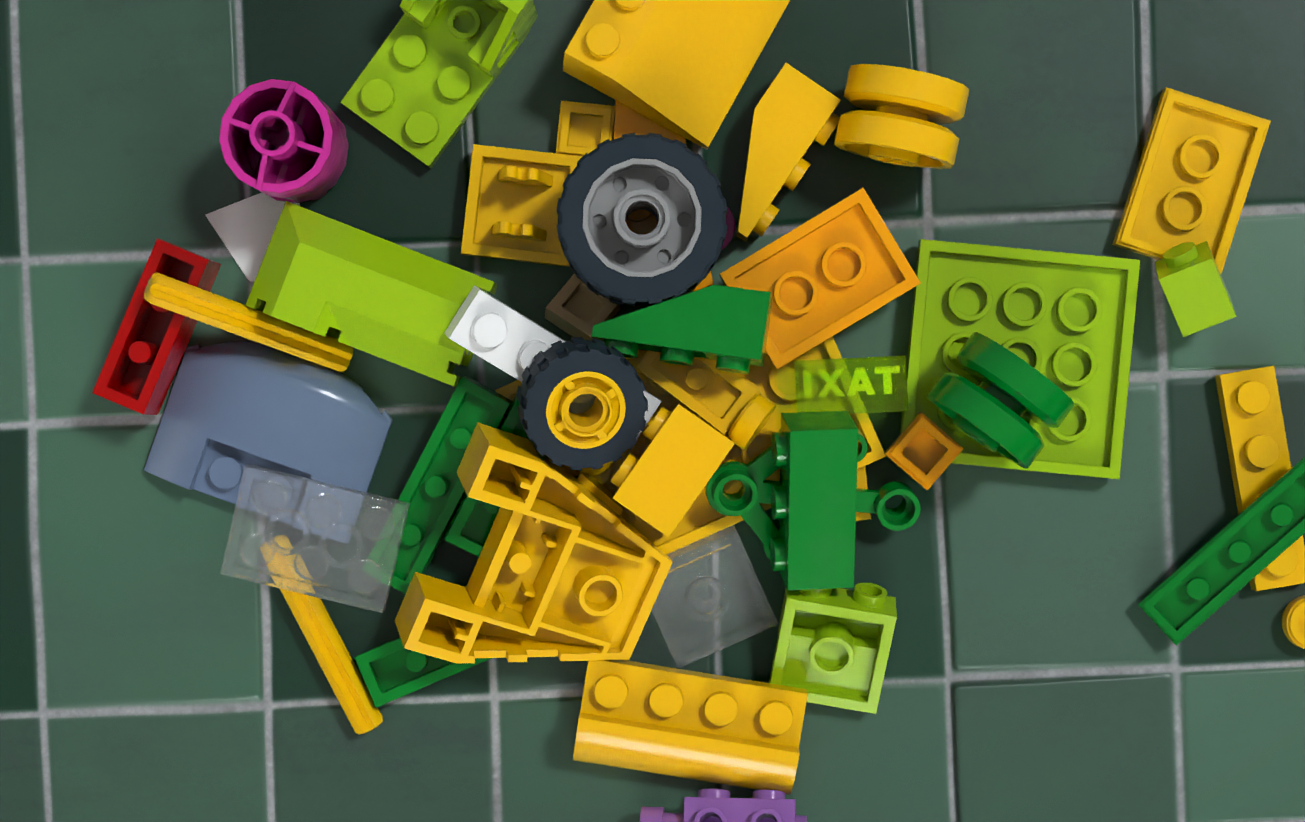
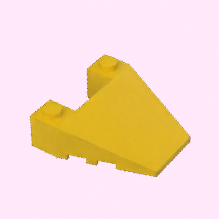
[395,422,673,664]

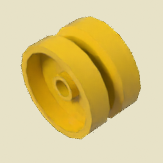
[834,64,969,169]

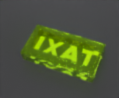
[794,355,908,414]

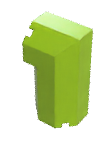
[246,201,498,387]

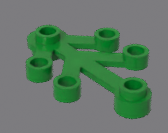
[705,428,921,559]

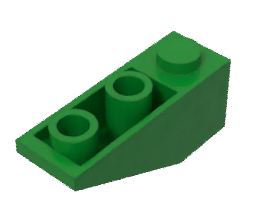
[591,285,773,374]

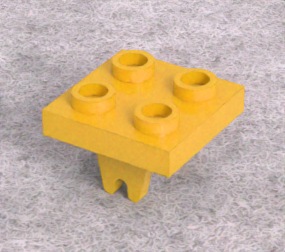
[461,144,582,267]

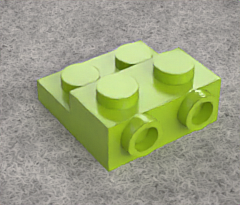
[769,582,897,714]

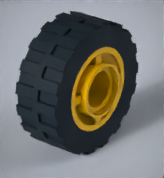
[516,337,648,471]

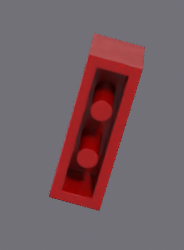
[92,238,222,415]

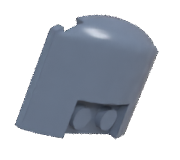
[144,341,393,543]

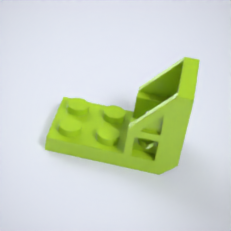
[341,0,538,168]

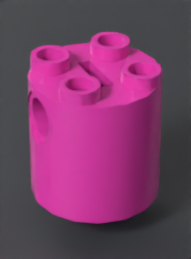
[219,79,349,203]

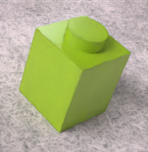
[1155,241,1237,337]

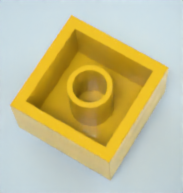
[610,404,735,538]

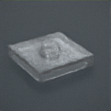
[651,525,778,669]

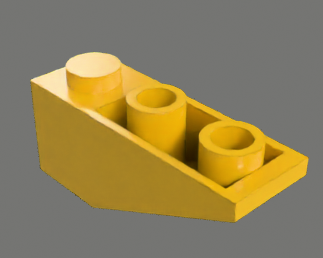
[736,63,841,242]

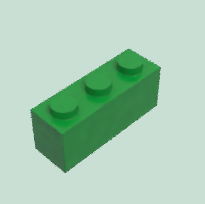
[770,411,858,590]

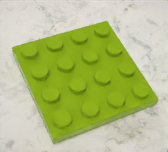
[900,239,1140,479]

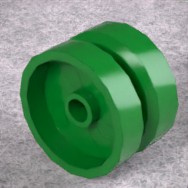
[927,332,1075,469]

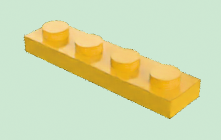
[1215,366,1305,591]

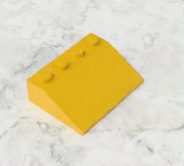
[563,0,790,150]

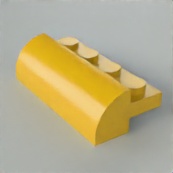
[573,660,808,795]

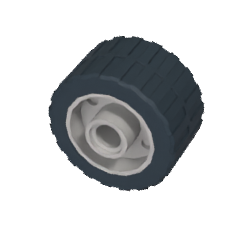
[556,133,728,308]

